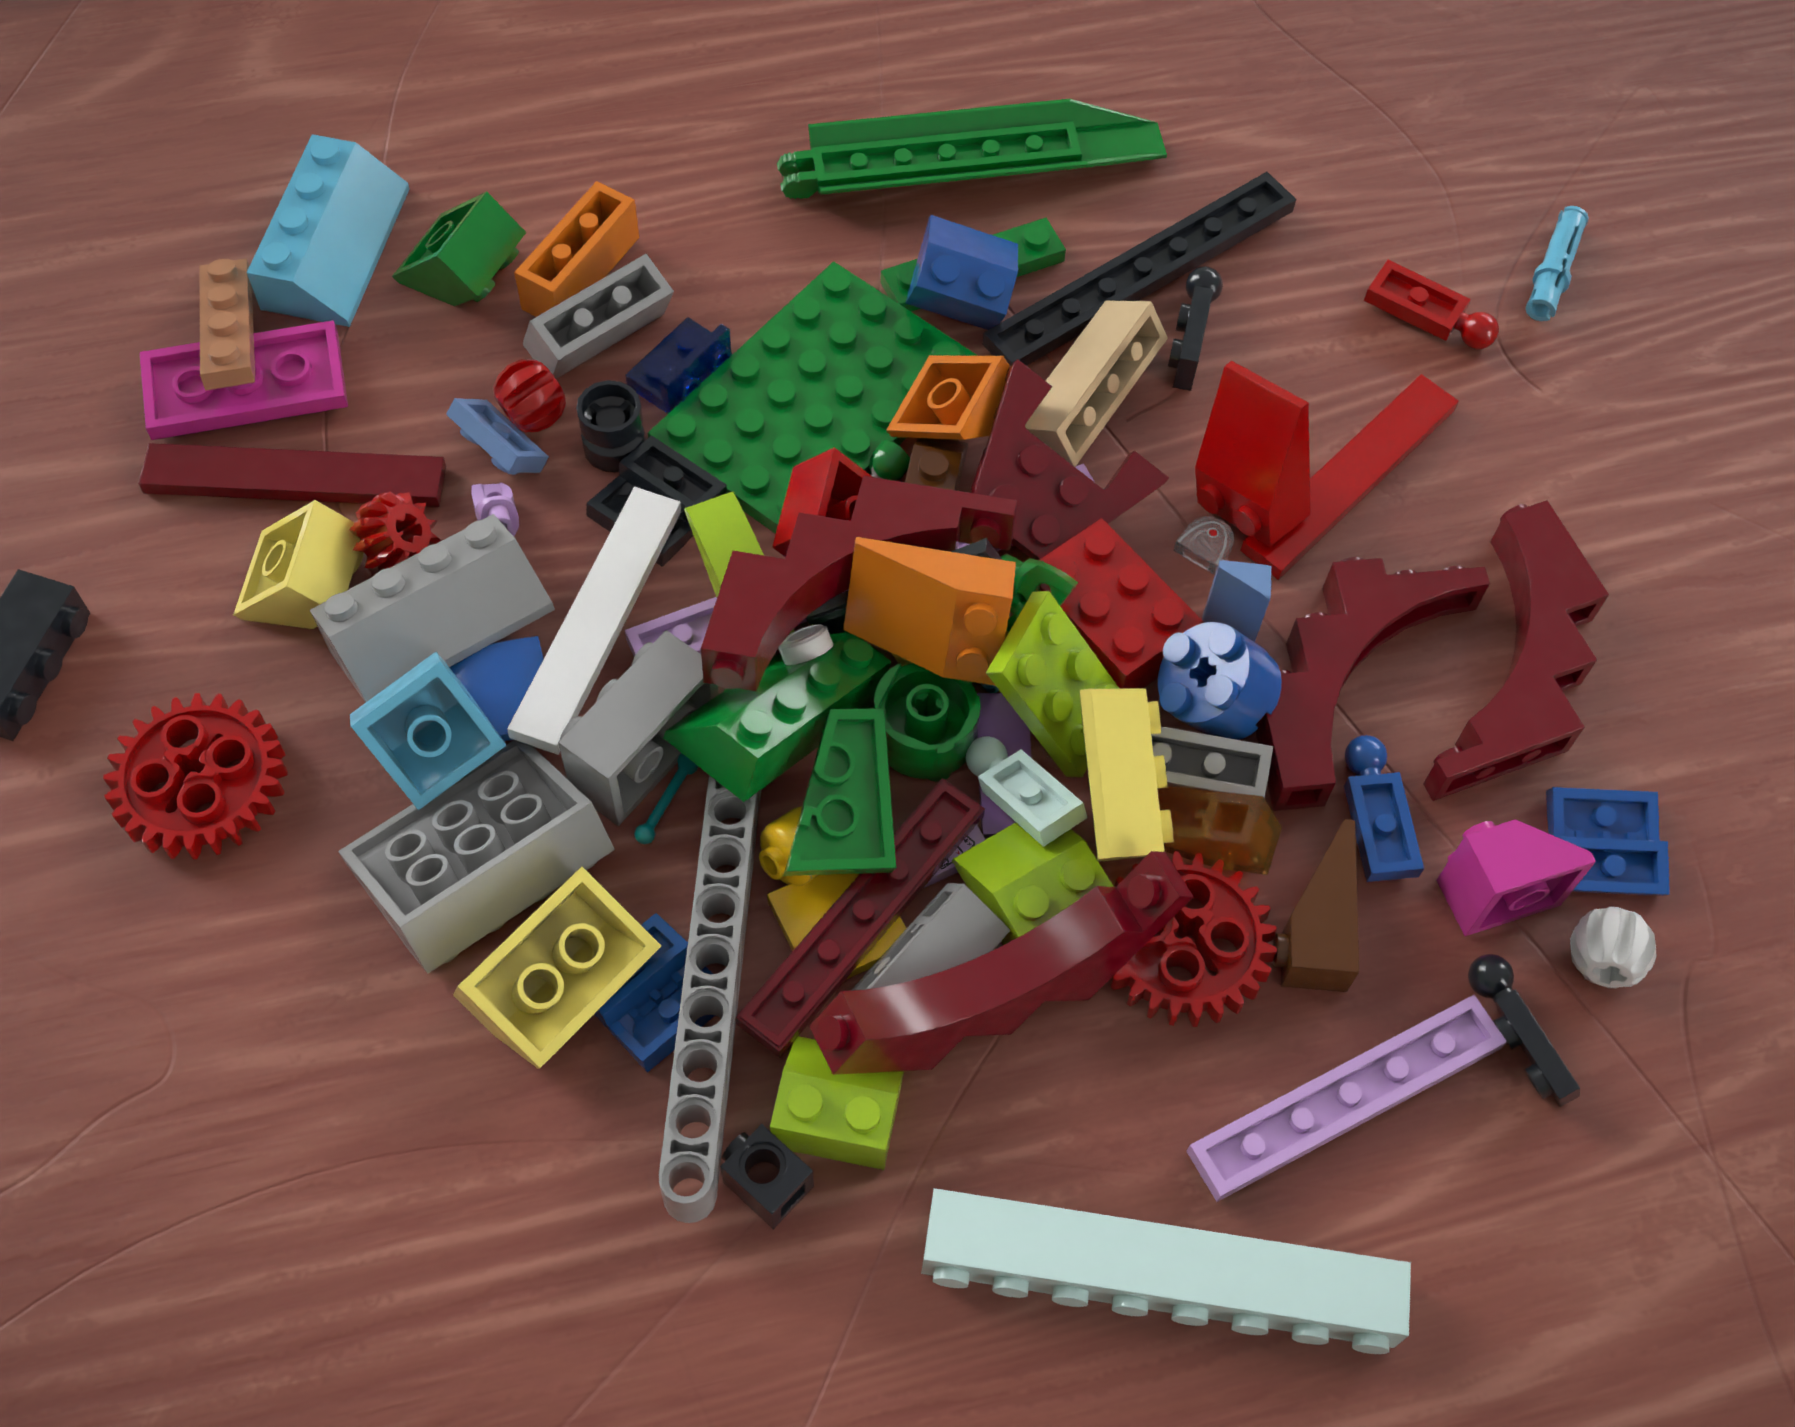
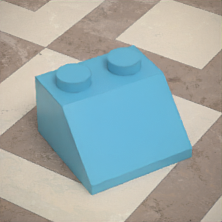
[349,651,506,810]

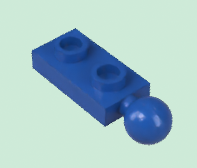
[1344,735,1424,882]

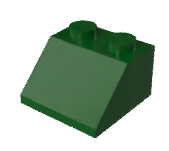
[392,191,526,307]

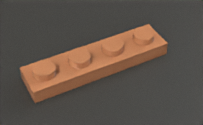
[199,258,255,391]

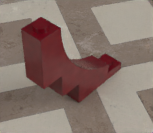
[701,476,1017,692]
[1423,500,1609,801]
[809,851,1194,1075]

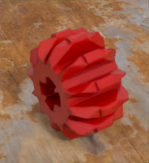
[349,491,442,571]

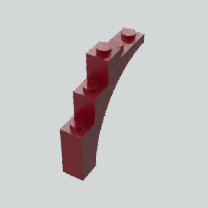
[1255,557,1490,811]

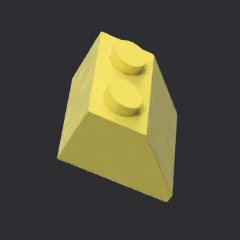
[233,500,364,629]

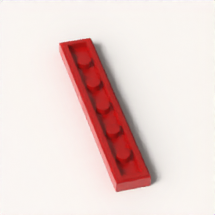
[1240,374,1459,580]

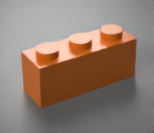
[514,181,639,317]

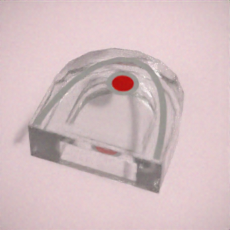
[1173,516,1234,575]

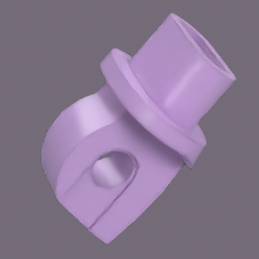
[471,483,519,536]

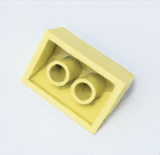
[1080,689,1174,862]
[453,867,661,1069]

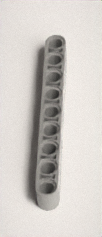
[659,775,762,1223]

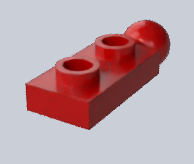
[1363,259,1499,349]

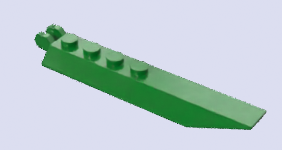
[777,99,1167,199]

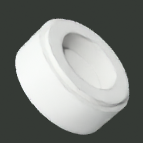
[778,624,834,665]

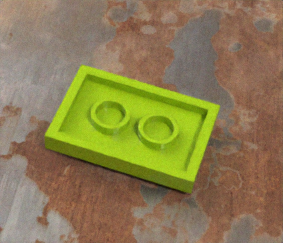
[986,591,1120,777]

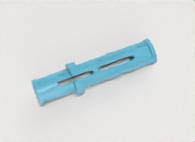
[1525,206,1589,321]

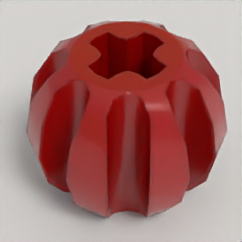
[493,359,566,433]

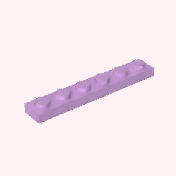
[1186,995,1507,1202]

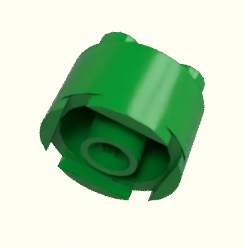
[874,663,981,782]

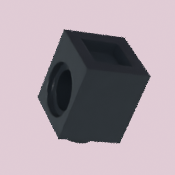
[720,1124,814,1230]

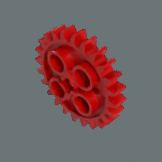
[103,693,288,860]
[1111,851,1277,1027]

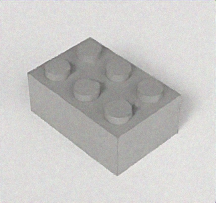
[558,630,719,826]

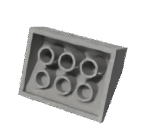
[338,740,615,974]

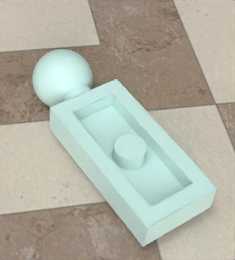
[966,736,1087,847]

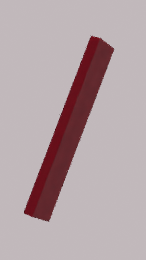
[138,443,446,507]
[735,778,985,1058]

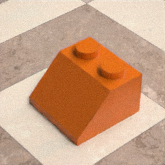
[886,355,1010,440]

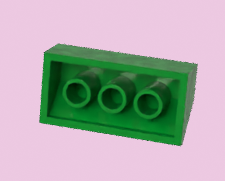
[663,632,891,802]

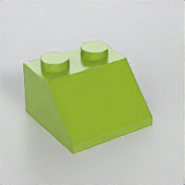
[952,822,1114,945]
[770,1036,904,1170]

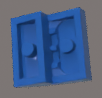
[449,636,544,741]
[1546,787,1670,896]
[594,913,715,1073]

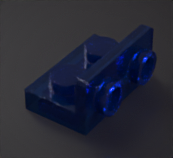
[625,317,732,414]

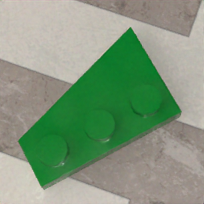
[783,708,896,876]

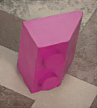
[1436,819,1596,936]

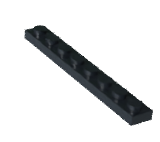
[982,172,1297,366]

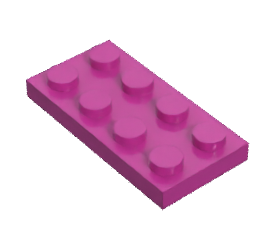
[140,320,348,440]

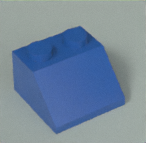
[906,215,1018,330]

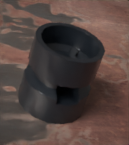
[576,380,646,473]

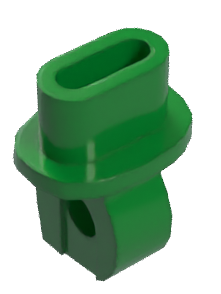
[1001,553,1078,606]

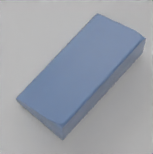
[1202,560,1271,642]

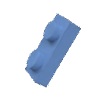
[446,398,549,475]

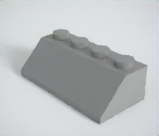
[310,514,555,703]

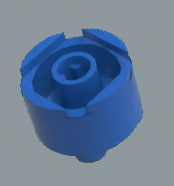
[1158,622,1282,740]

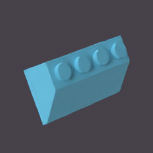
[247,134,410,327]

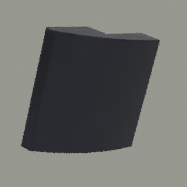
[586,435,727,567]

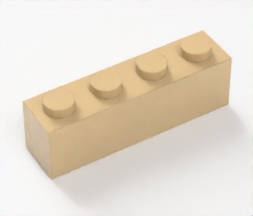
[1025,301,1168,467]

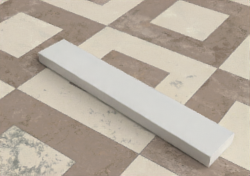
[507,487,681,755]

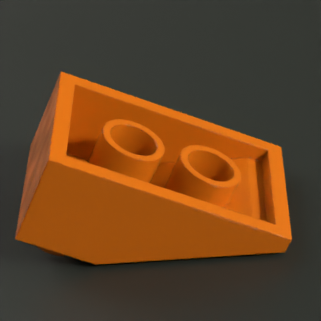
[843,537,1016,686]

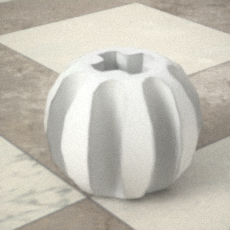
[1570,907,1657,988]

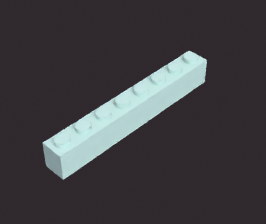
[921,1188,1411,1354]

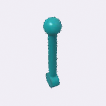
[634,753,699,845]

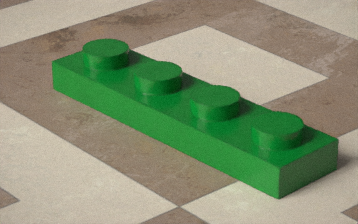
[880,217,1066,312]

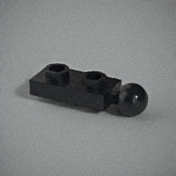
[1168,266,1223,391]
[1468,954,1580,1107]

